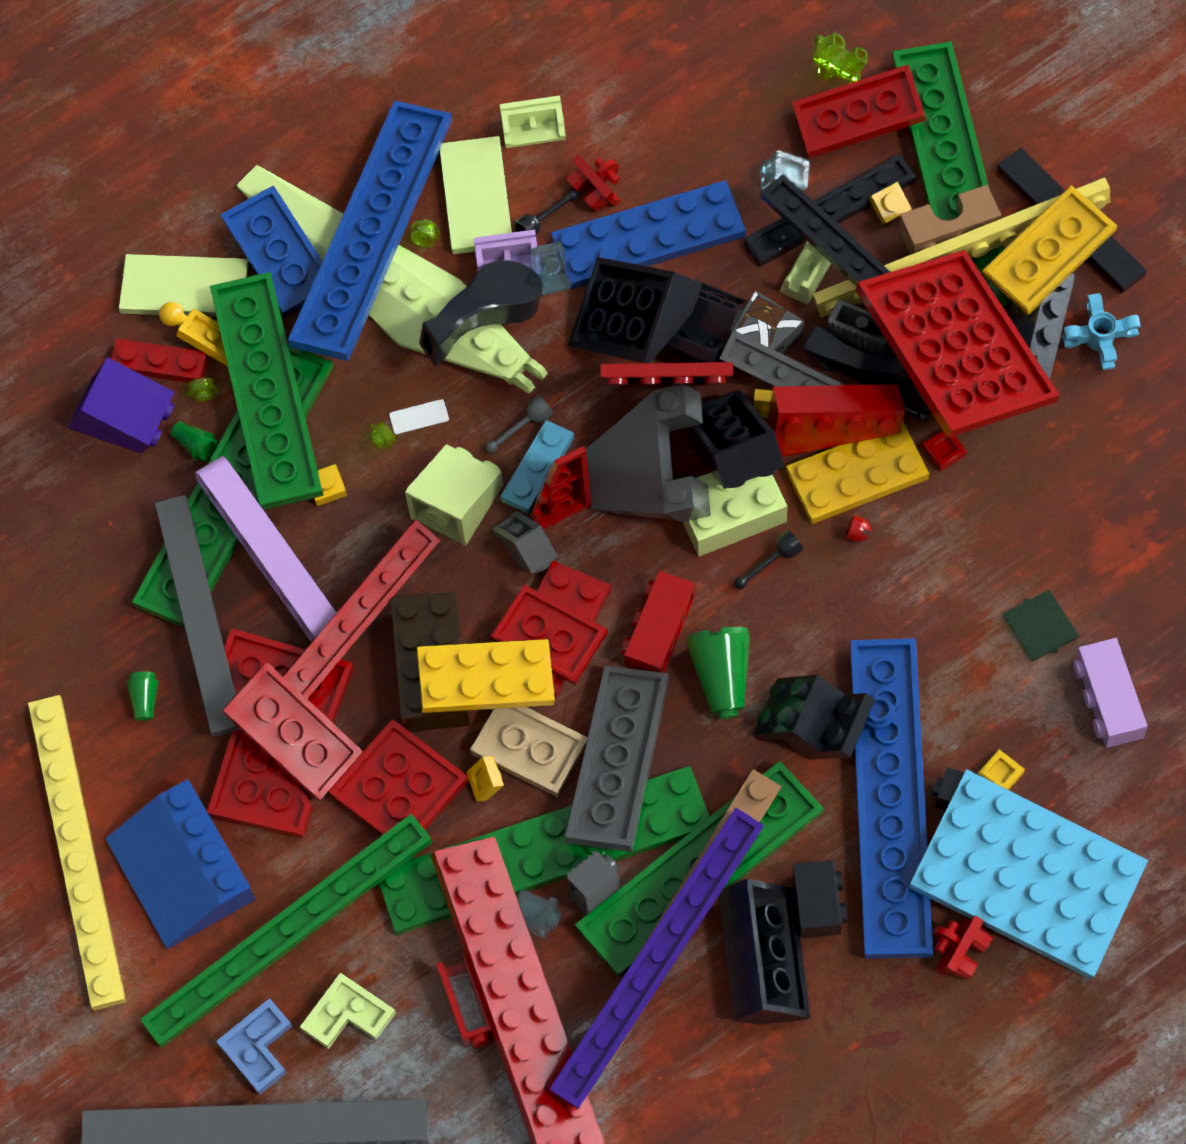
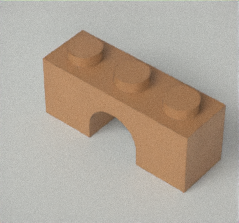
[899,185,1002,255]

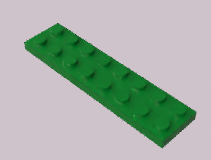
[210,272,324,510]
[575,761,824,979]

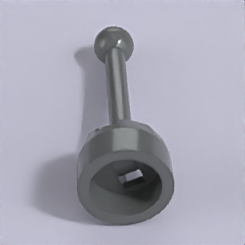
[485,395,554,453]

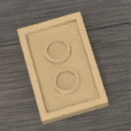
[470,707,588,797]

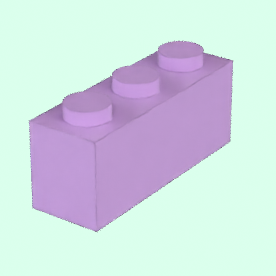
[1073,638,1148,748]

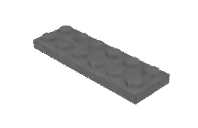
[565,665,670,852]

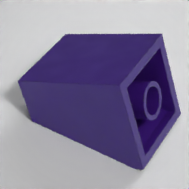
[67,357,175,454]

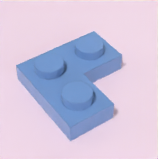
[216,998,292,1095]

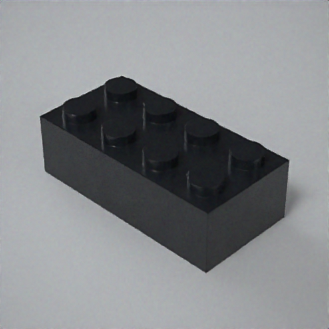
[685,390,785,489]

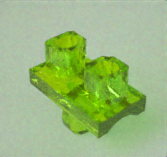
[812,32,868,83]

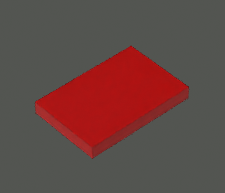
[490,585,608,686]

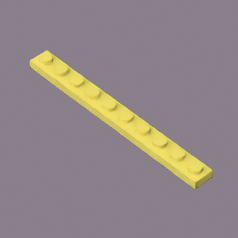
[813,177,1111,318]
[28,695,126,1011]

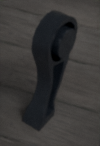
[419,260,543,367]
[802,325,932,413]

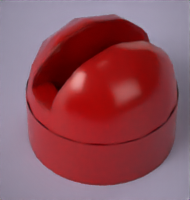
[845,514,871,542]

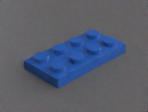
[220,185,323,317]

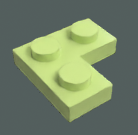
[300,973,396,1049]

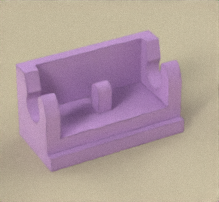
[474,230,541,274]

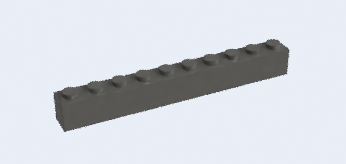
[81,1099,430,1144]

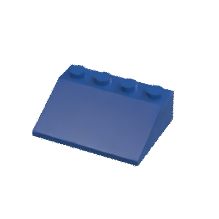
[105,779,255,949]

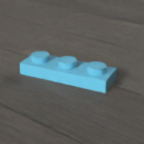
[501,420,574,515]

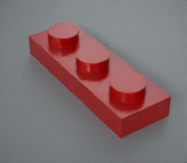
[111,338,209,385]

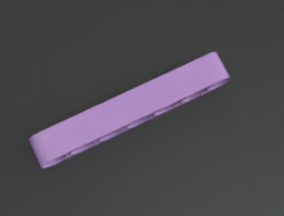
[195,456,336,641]

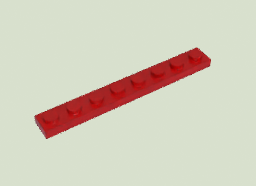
[282,519,440,699]

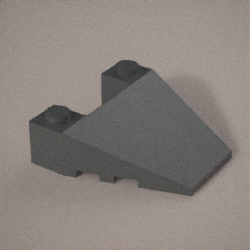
[586,384,711,522]

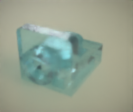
[759,150,810,191]
[531,241,571,295]
[517,890,562,938]

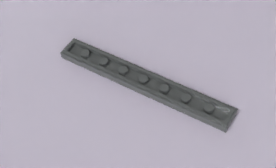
[155,495,240,737]

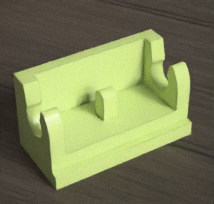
[500,96,566,148]
[780,242,831,305]

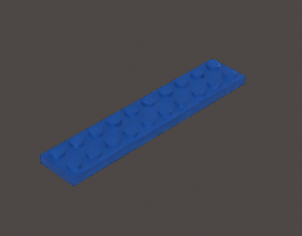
[288,100,452,361]
[850,638,933,959]

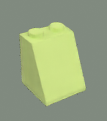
[405,444,504,546]

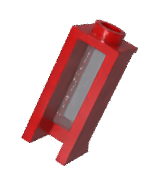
[436,954,494,1048]

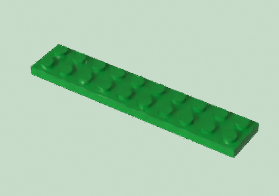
[892,41,1013,312]
[132,344,333,628]
[379,766,709,936]

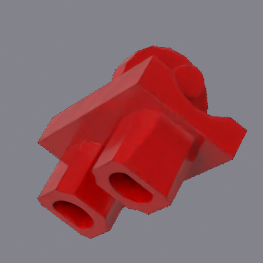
[566,155,621,212]
[932,915,993,980]

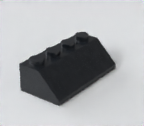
[719,879,811,1025]

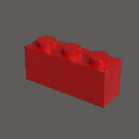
[621,571,696,673]

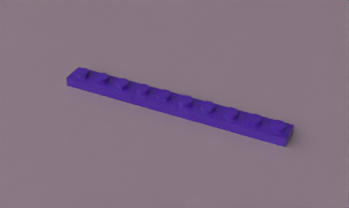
[549,808,764,1110]

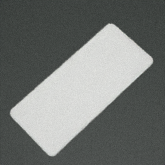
[389,399,449,434]

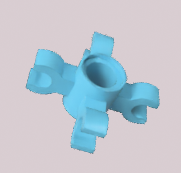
[1062,293,1141,370]

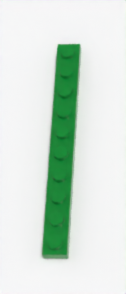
[140,813,433,1048]

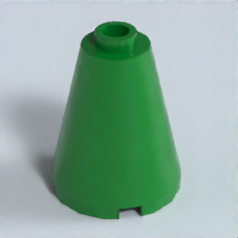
[685,627,750,719]

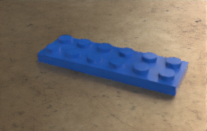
[551,180,746,290]

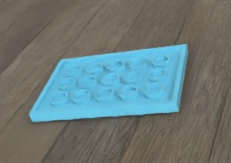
[908,769,1148,980]

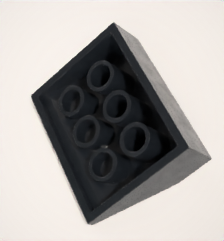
[568,257,702,363]

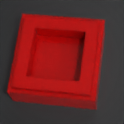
[922,431,967,472]

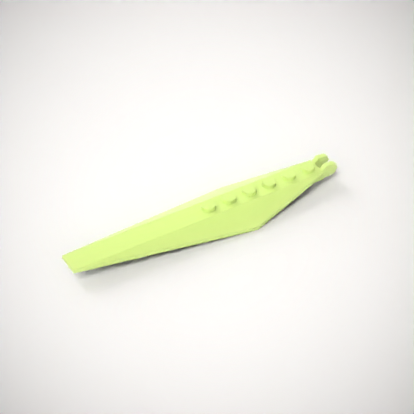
[236,165,548,394]

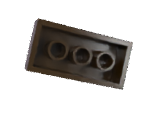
[391,591,470,732]

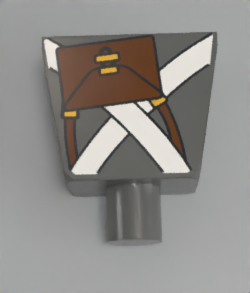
[734,291,804,355]

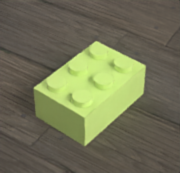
[683,473,788,557]

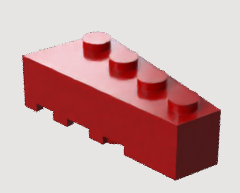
[767,384,905,457]

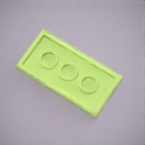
[440,136,512,254]
[119,254,249,317]

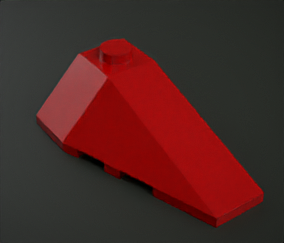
[531,446,591,530]

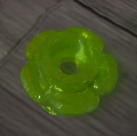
[411,219,440,248]
[187,378,217,402]
[369,420,397,449]

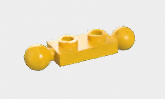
[159,302,228,367]

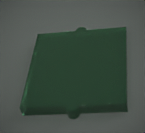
[1003,590,1079,662]

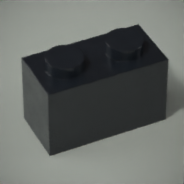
[793,860,847,939]

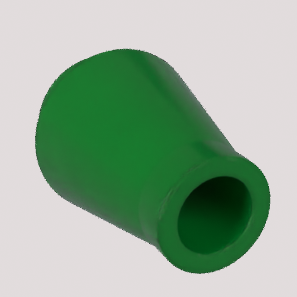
[171,421,218,461]
[126,672,159,721]

